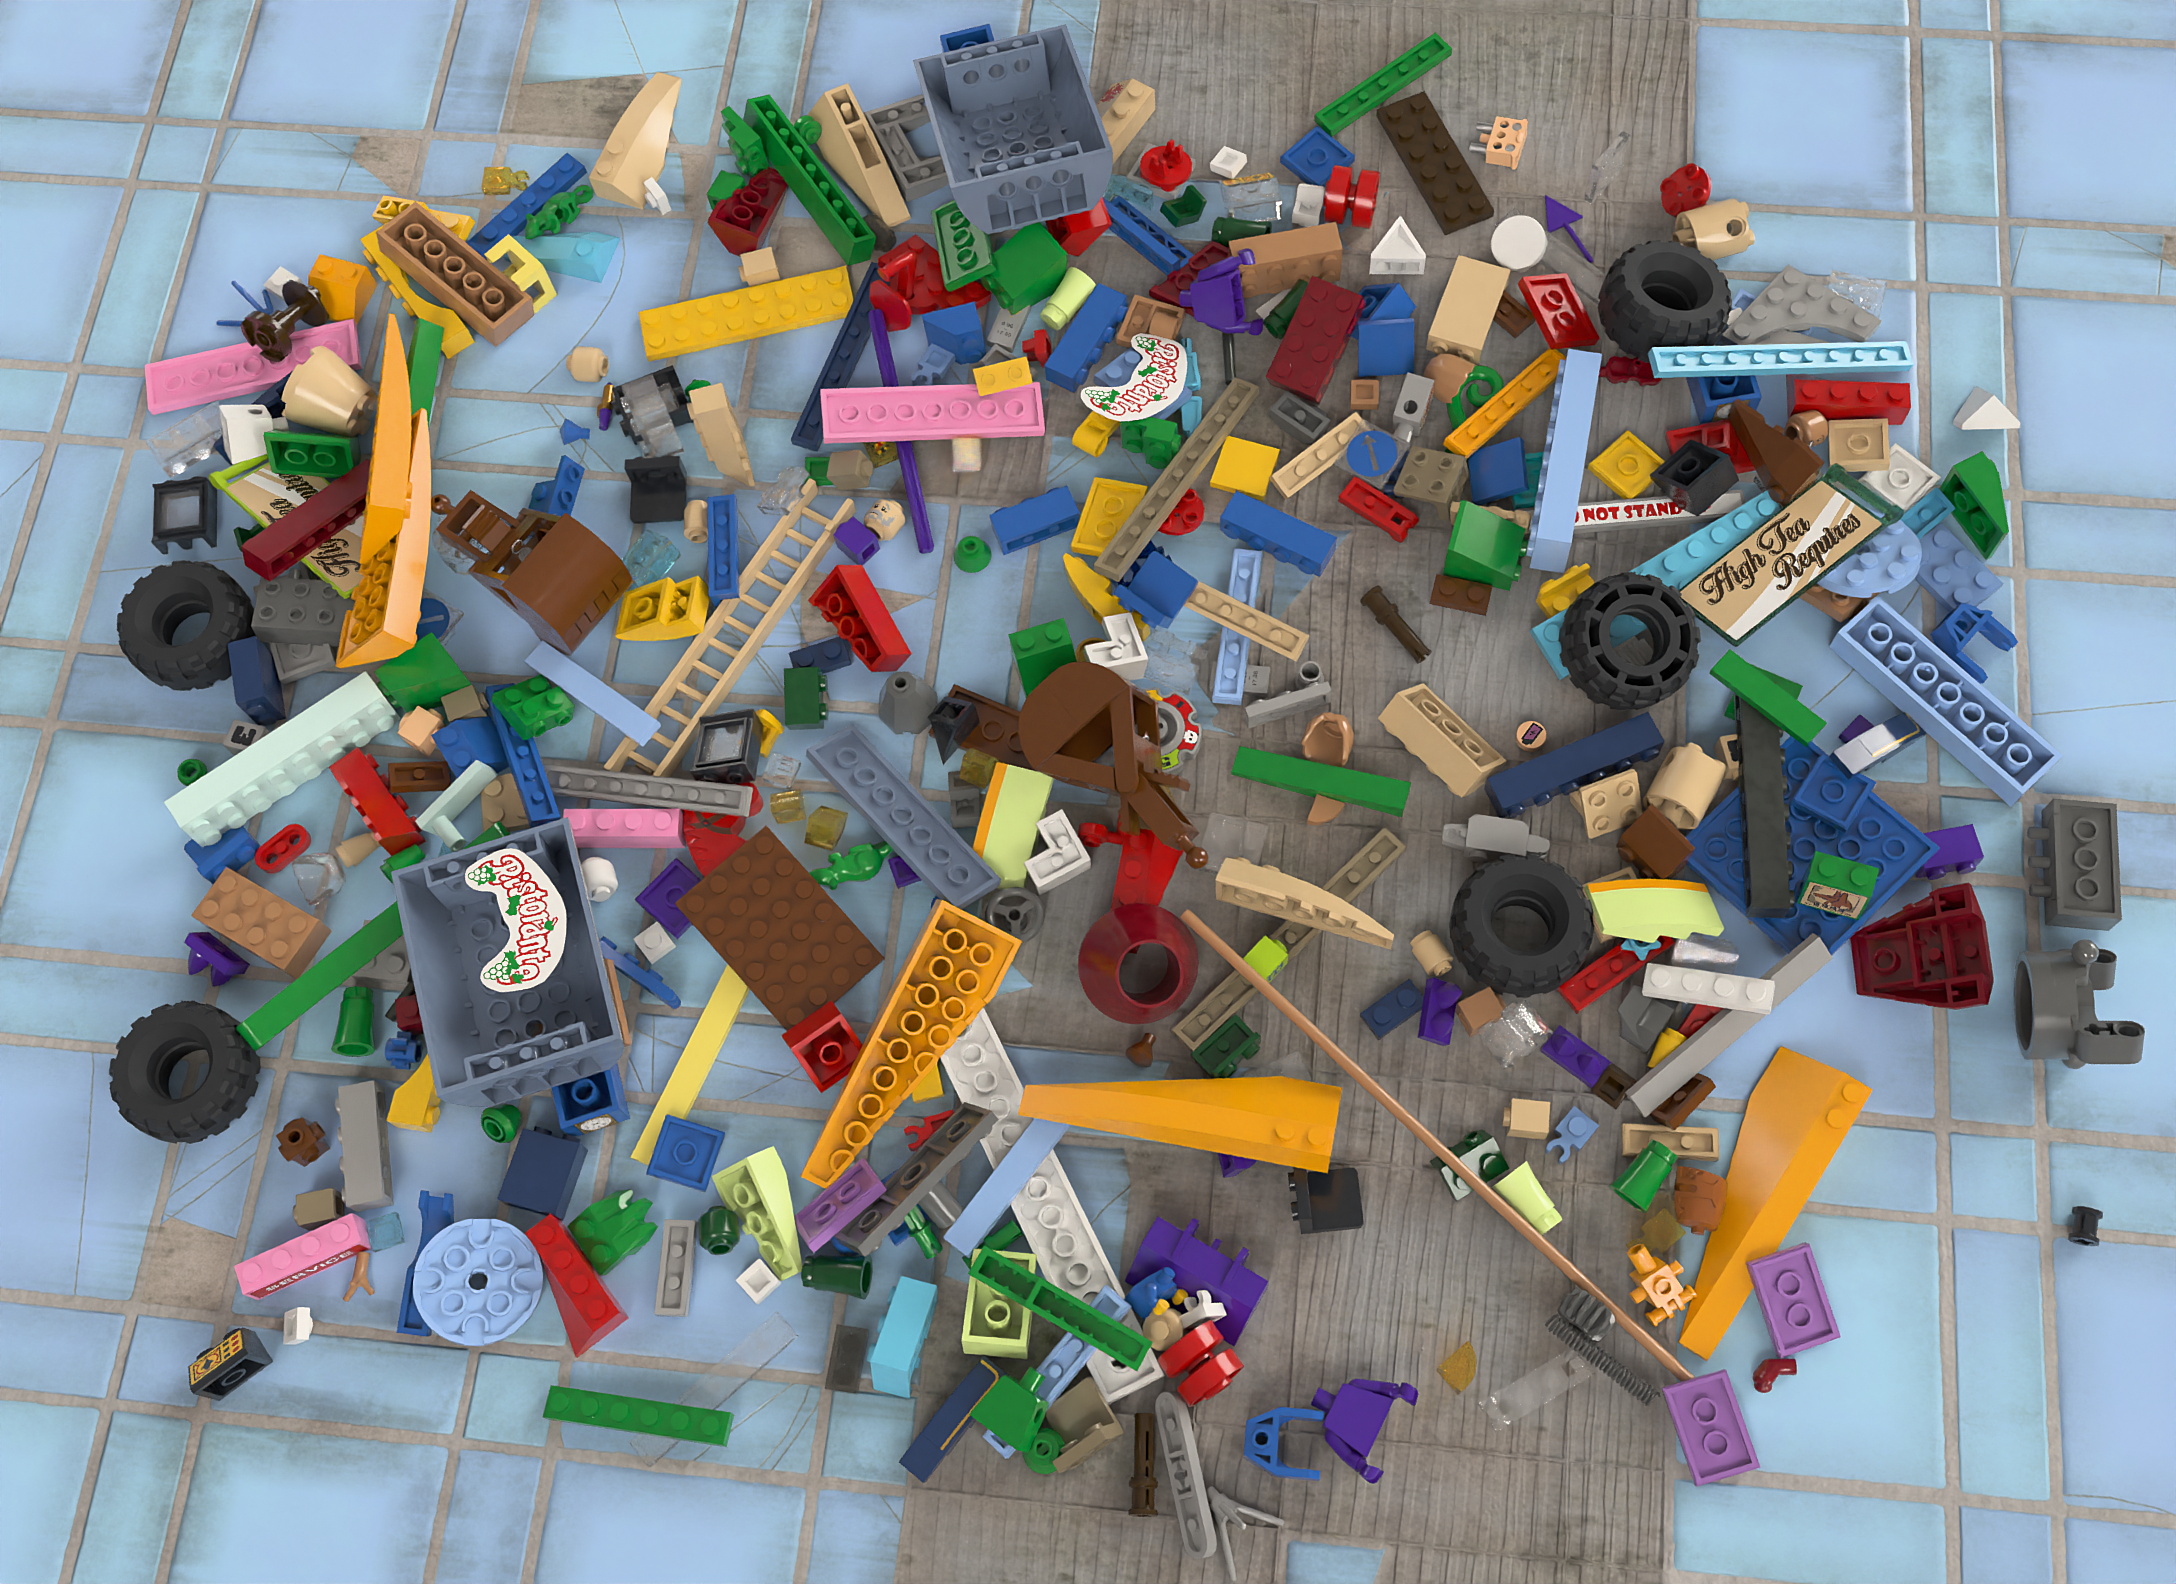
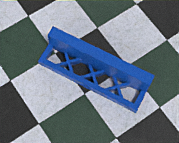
[1102,195,1193,276]
[707,494,739,609]

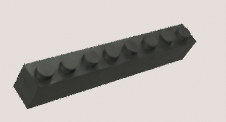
[1734,682,1795,918]

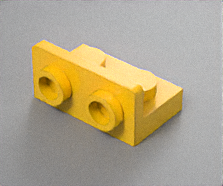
[972,356,1032,396]
[1536,563,1594,619]

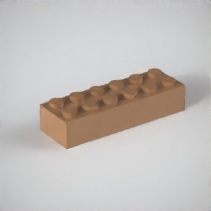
[376,201,534,347]

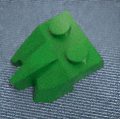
[567,1189,658,1276]

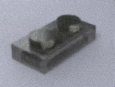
[824,1324,869,1395]

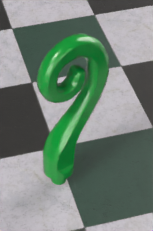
[1445,365,1504,454]

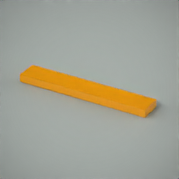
[1443,348,1566,459]

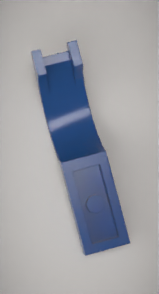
[396,1190,454,1337]

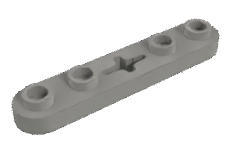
[1155,1391,1217,1559]

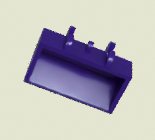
[1125,1216,1269,1347]

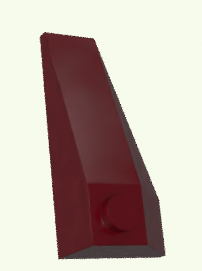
[707,167,789,257]

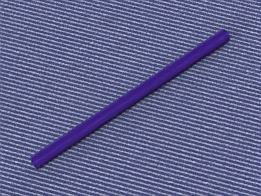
[868,309,934,554]

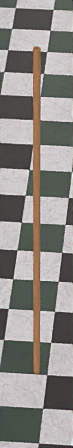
[1180,909,1695,1381]

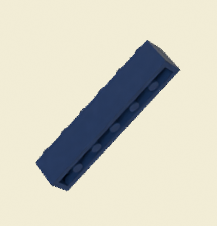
[1484,712,1665,818]

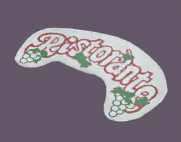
[1081,333,1187,421]
[465,848,567,992]

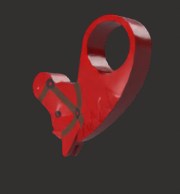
[681,782,764,878]

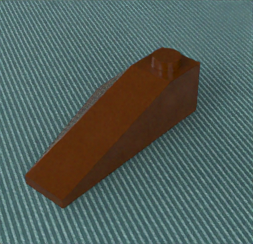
[1728,399,1824,508]

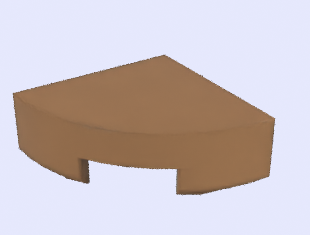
[1307,794,1345,825]

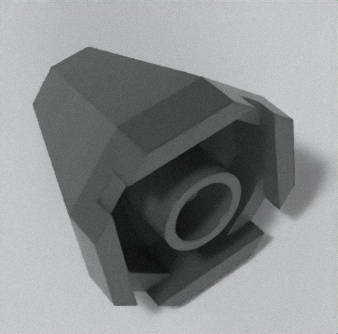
[878,672,938,734]

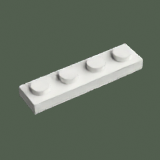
[1642,963,1775,1015]

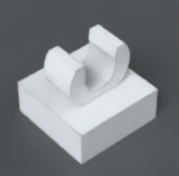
[1180,1290,1227,1329]

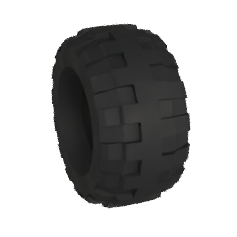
[1598,240,1732,363]
[117,560,256,691]
[1558,572,1701,711]
[1449,854,1595,998]
[109,1001,261,1144]

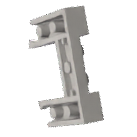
[864,94,949,203]

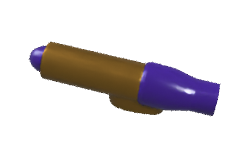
[597,382,614,431]

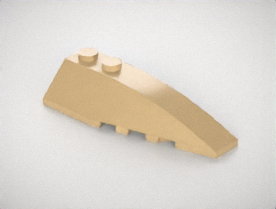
[588,72,682,209]
[1216,857,1394,950]

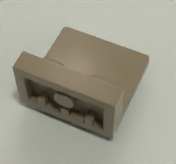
[1393,446,1469,521]
[1045,1377,1124,1473]

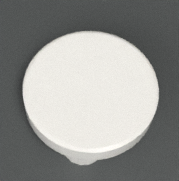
[1491,215,1548,273]

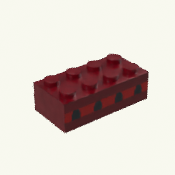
[1266,276,1366,405]

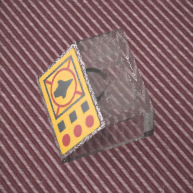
[1219,172,1282,221]

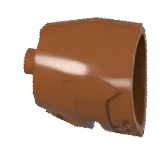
[1673,1166,1728,1235]

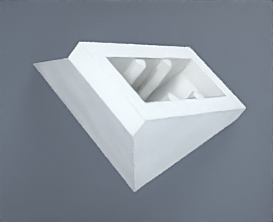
[1369,216,1426,275]
[1953,386,2020,430]

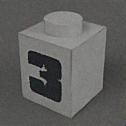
[223,719,271,756]

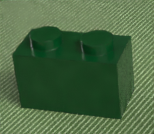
[784,667,829,730]

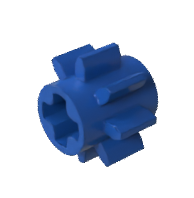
[385,1031,423,1070]

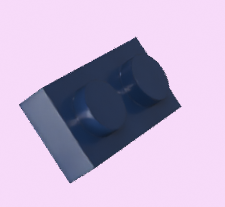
[788,636,852,674]
[1360,979,1424,1040]

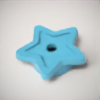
[1621,938,1661,961]

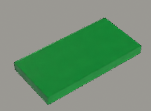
[931,200,997,292]

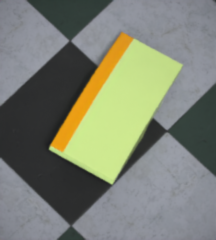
[973,762,1054,890]
[1584,879,1724,943]

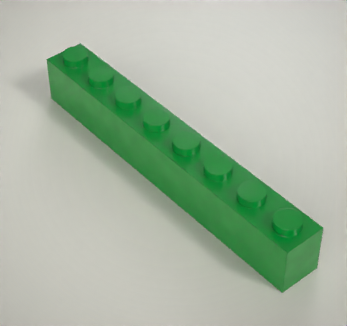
[743,94,876,266]

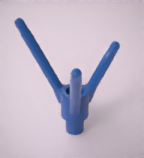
[216,281,274,327]

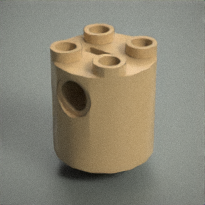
[1672,198,1755,261]
[1643,743,1727,830]

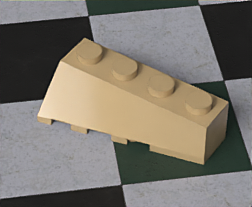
[687,383,755,487]

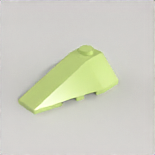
[712,1146,803,1281]

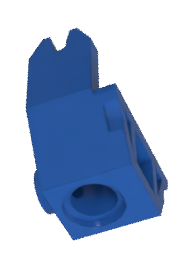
[1930,603,2018,684]
[1244,1407,1324,1481]

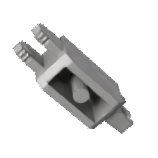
[1442,814,1551,863]

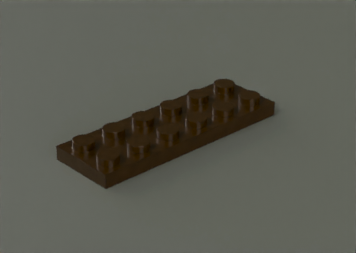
[1376,91,1494,236]

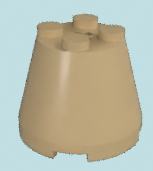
[281,346,378,437]

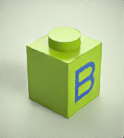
[1243,935,1288,983]

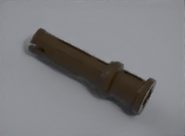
[1360,585,1432,664]
[1128,1413,1158,1517]

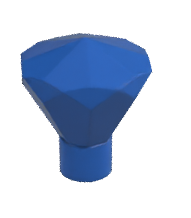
[559,418,590,445]

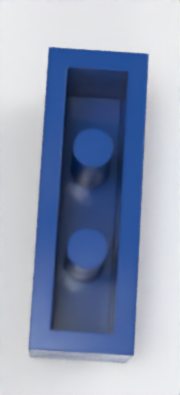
[989,486,1080,555]

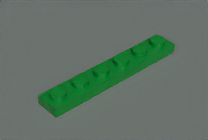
[1314,32,1452,137]
[542,1385,734,1447]

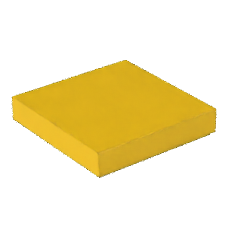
[1588,430,1665,500]
[1210,436,1280,501]

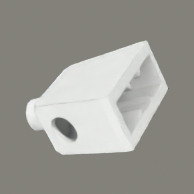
[219,405,289,464]

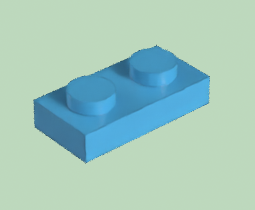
[1898,487,1956,539]

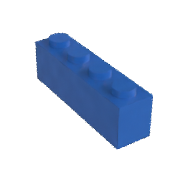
[1044,283,1129,393]
[1220,491,1337,577]

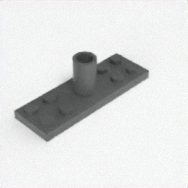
[834,1102,999,1257]

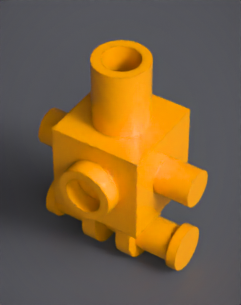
[1627,1244,1697,1327]

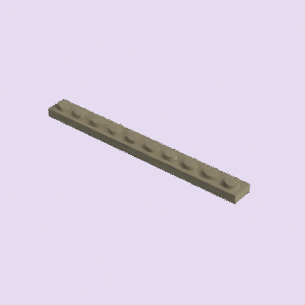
[1093,377,1259,582]
[1172,828,1406,1052]

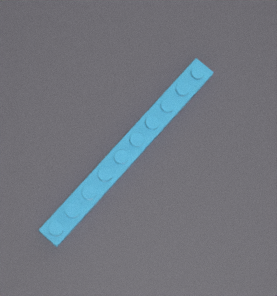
[1648,341,1914,378]

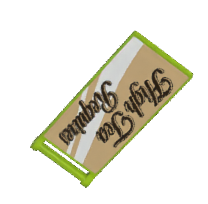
[208,454,364,599]

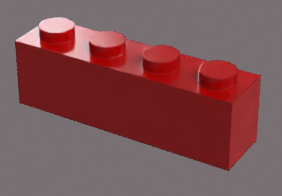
[1786,374,1911,425]
[808,565,912,672]
[329,747,426,856]
[1111,828,1184,954]
[525,1213,629,1358]

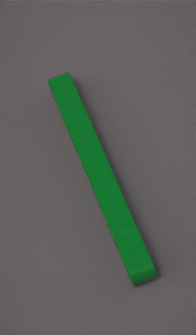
[235,821,511,1051]

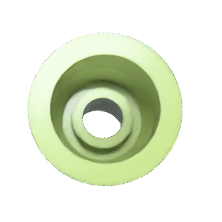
[1040,267,1096,331]
[1491,1161,1562,1235]

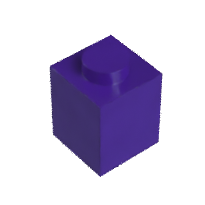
[833,517,880,566]

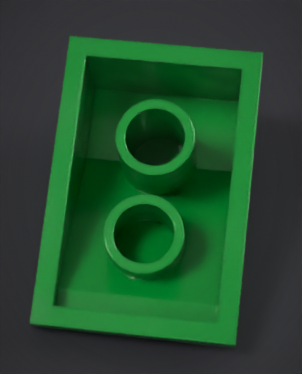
[1939,451,2009,560]

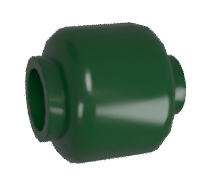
[698,1206,740,1255]

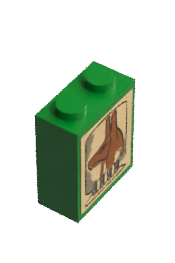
[1797,851,1879,920]

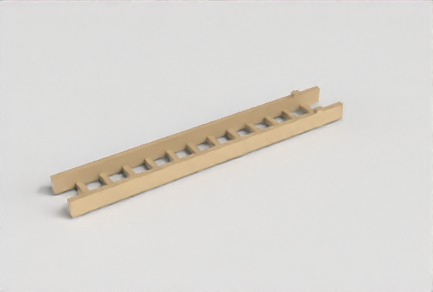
[603,478,856,778]

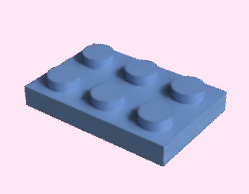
[1094,347,1192,420]
[1915,523,2004,612]

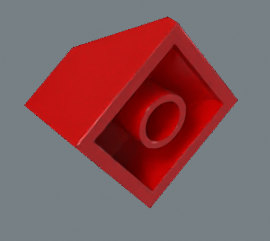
[781,1001,862,1093]

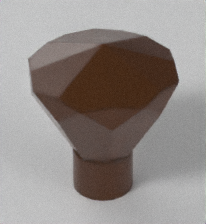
[1125,1033,1156,1068]

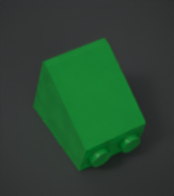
[981,222,1067,315]
[1443,500,1529,591]
[1008,618,1077,698]
[374,632,472,713]

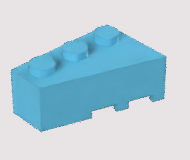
[867,1276,938,1399]

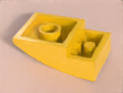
[615,576,710,641]

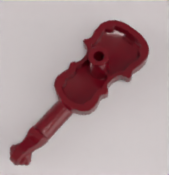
[1598,356,1662,386]

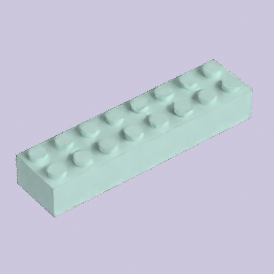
[164,671,401,848]

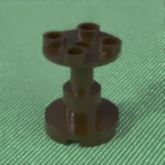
[241,280,330,362]

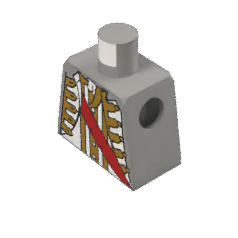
[1393,372,1434,445]

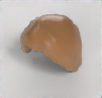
[1423,353,1475,403]
[1301,712,1354,768]

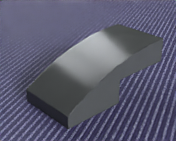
[948,769,981,829]

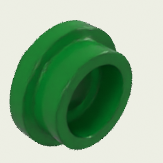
[177,759,207,786]

